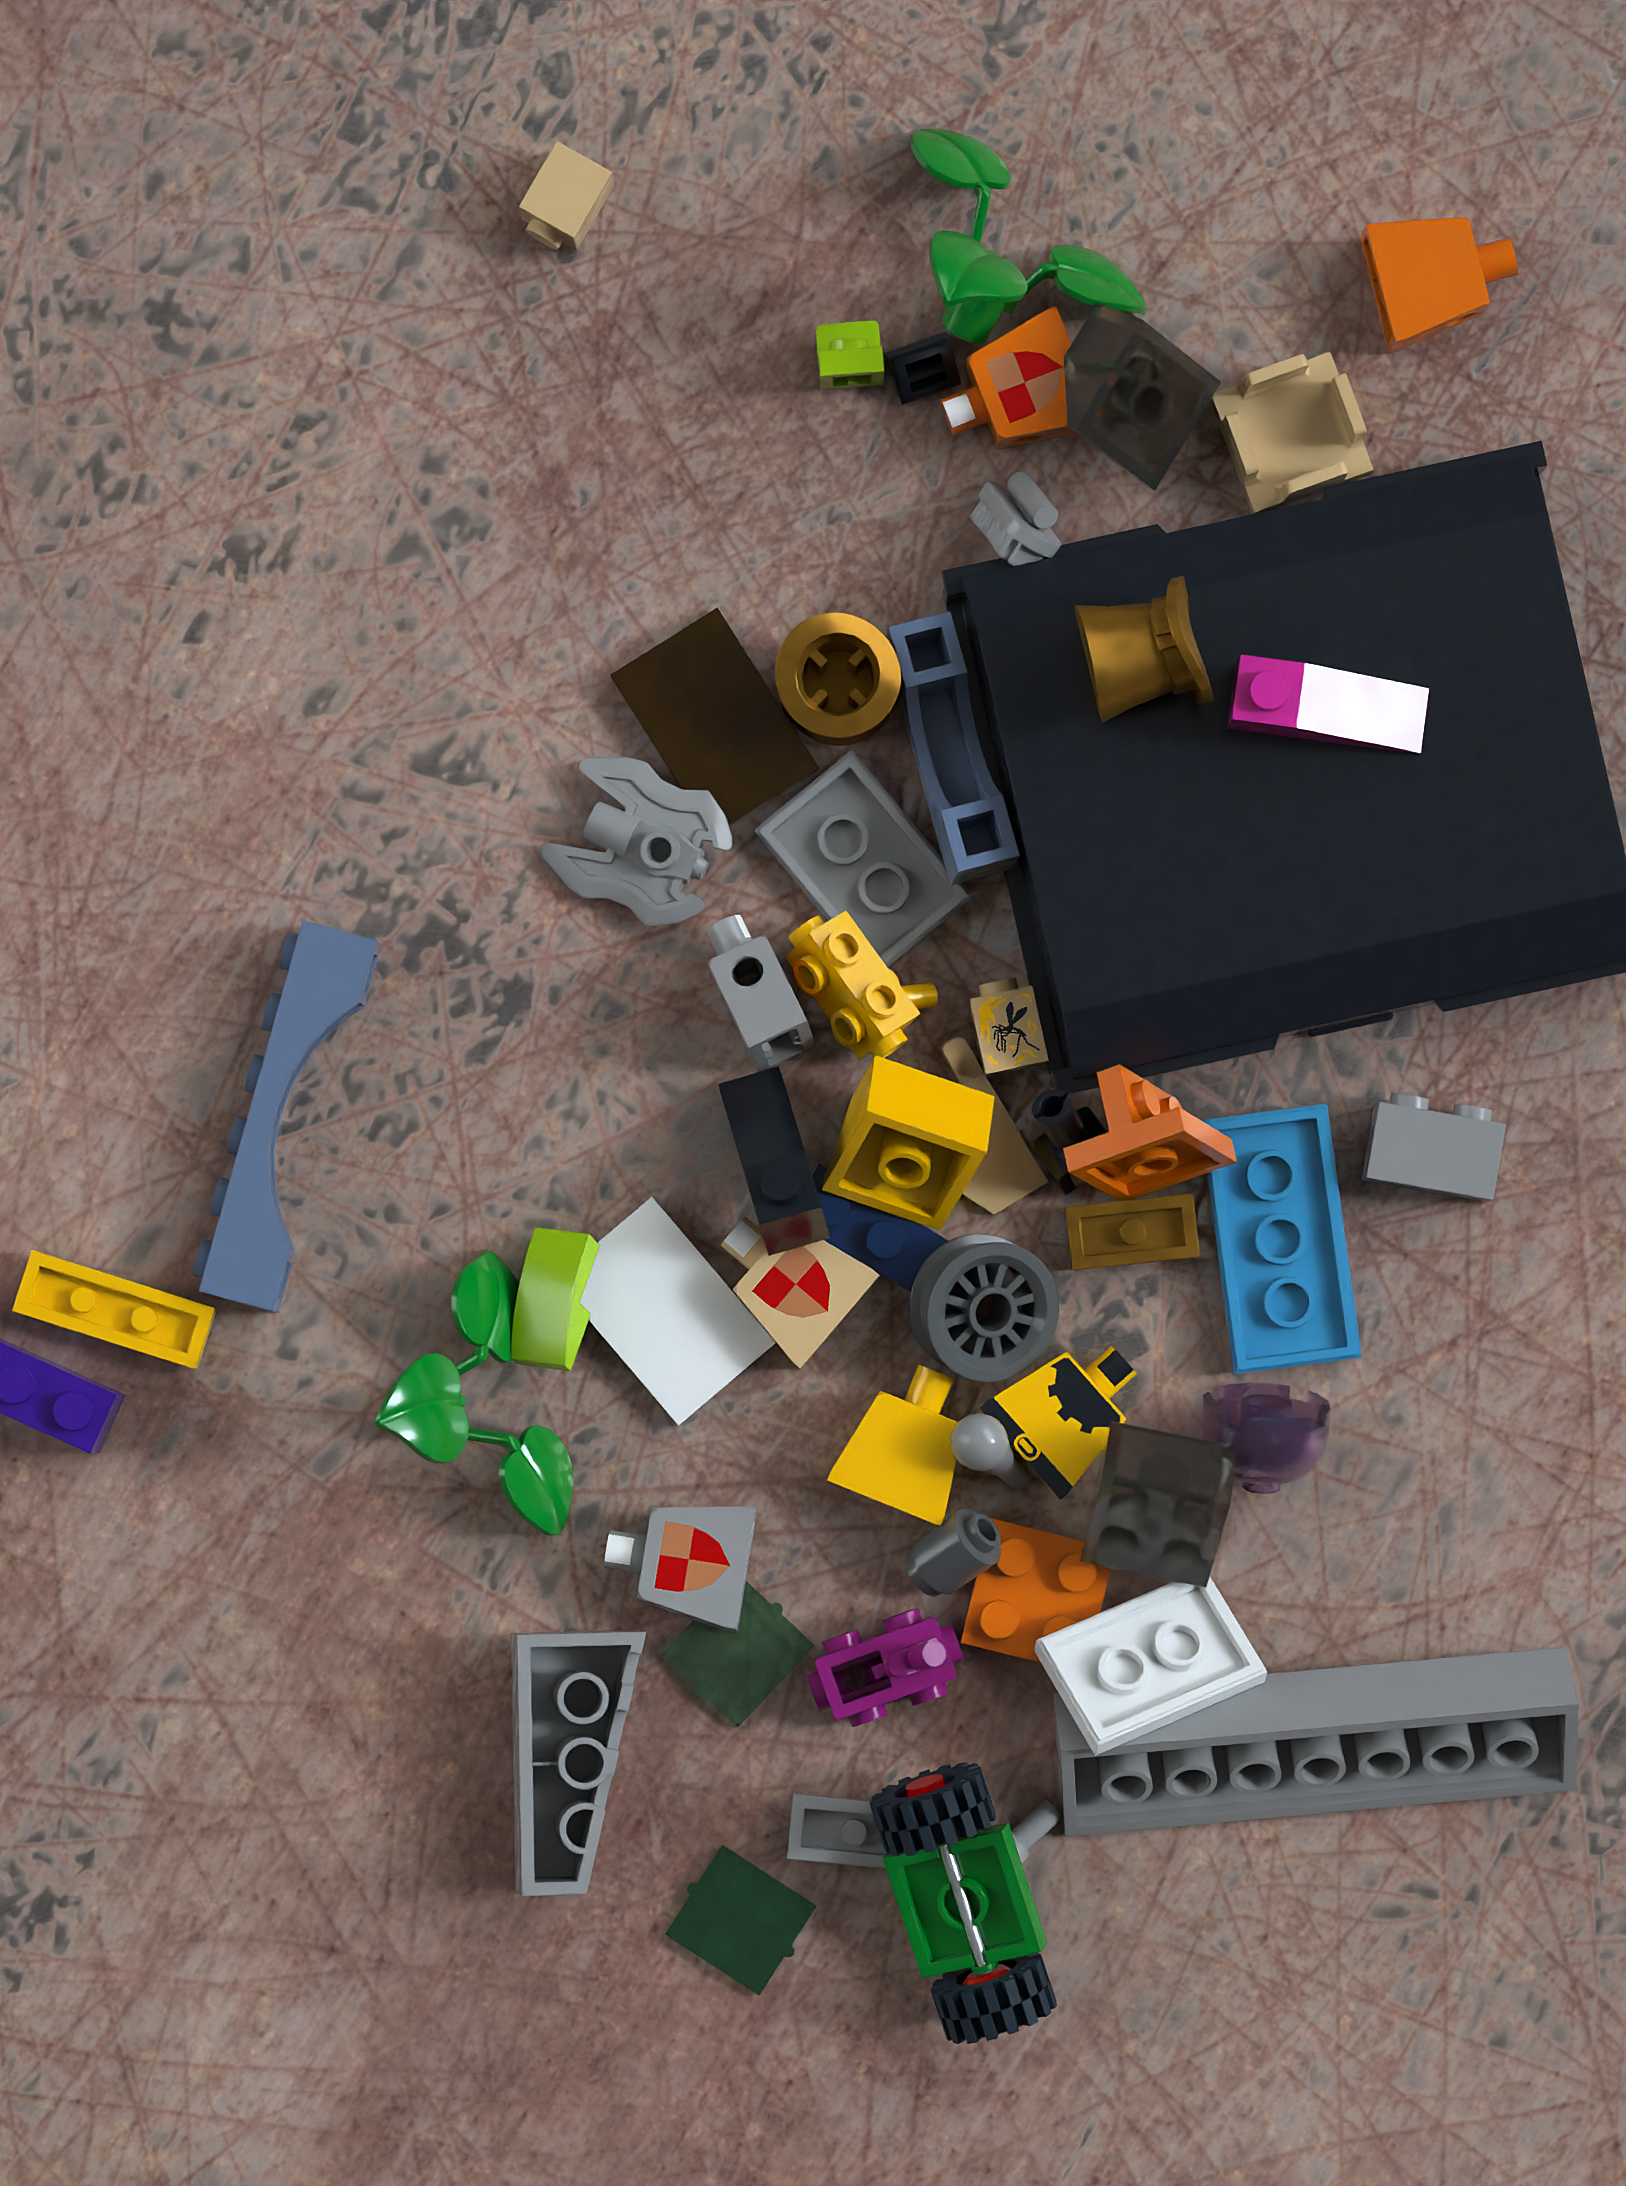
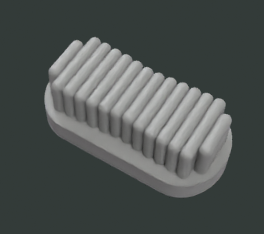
[970,472,1062,566]

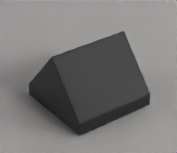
[883,331,962,405]

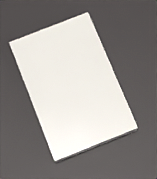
[580,1197,776,1426]
[1034,1568,1267,1756]

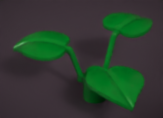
[910,129,1147,344]
[374,1249,573,1536]

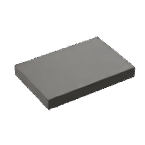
[754,750,973,968]

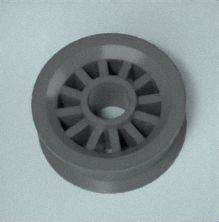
[909,1233,1059,1382]

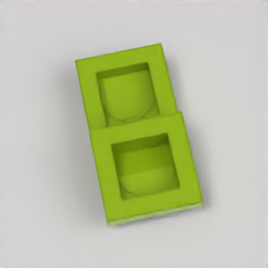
[511,1228,600,1371]

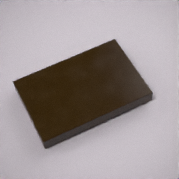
[610,607,819,827]

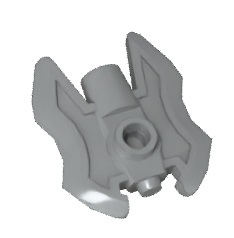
[541,757,732,927]

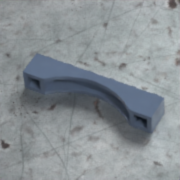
[193,920,382,1313]

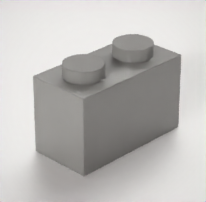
[1361,1093,1506,1202]

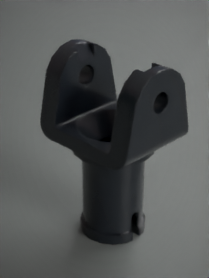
[1032,1089,1108,1195]

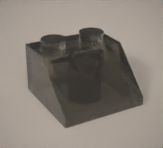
[1064,302,1221,491]

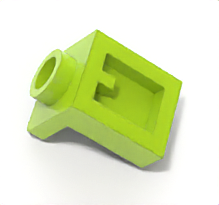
[816,320,884,390]

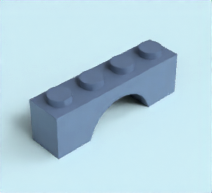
[885,611,1020,885]

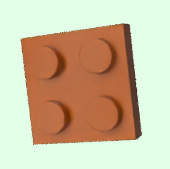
[960,1518,1116,1663]

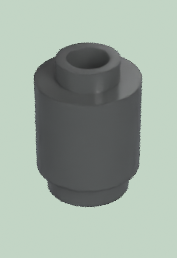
[906,1508,1001,1597]

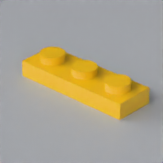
[12,1250,217,1369]

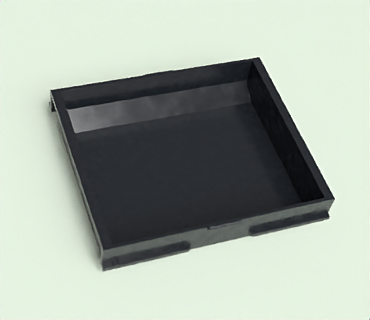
[941,441,1626,1094]

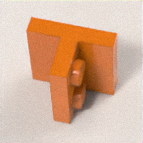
[1063,1064,1237,1201]

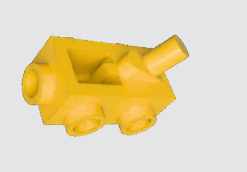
[785,910,938,1061]

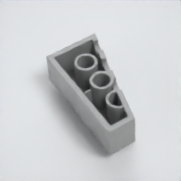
[511,1630,646,1896]

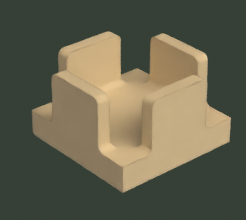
[1209,352,1374,514]

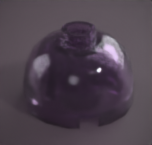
[1202,1383,1331,1494]

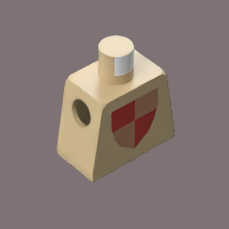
[720,1216,880,1369]

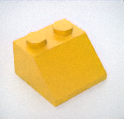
[822,1055,995,1231]

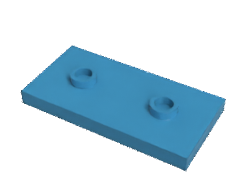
[1201,1104,1362,1374]

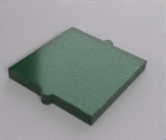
[661,1580,815,1727]
[665,1844,817,1995]

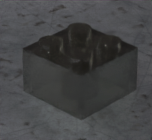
[1080,1421,1238,1588]

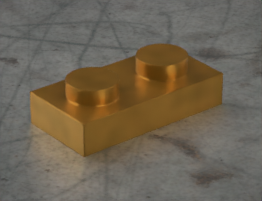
[1065,1193,1200,1271]

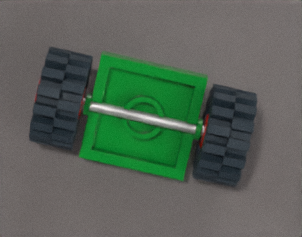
[869,1763,1057,2044]

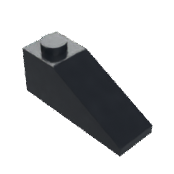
[718,1066,830,1256]

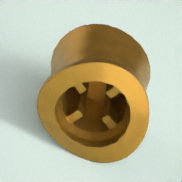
[1074,576,1214,723]
[775,612,901,746]

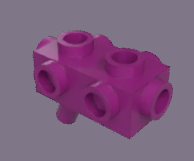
[806,1608,964,1727]

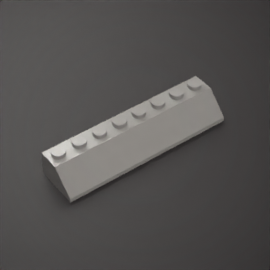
[1053,1647,1579,1837]

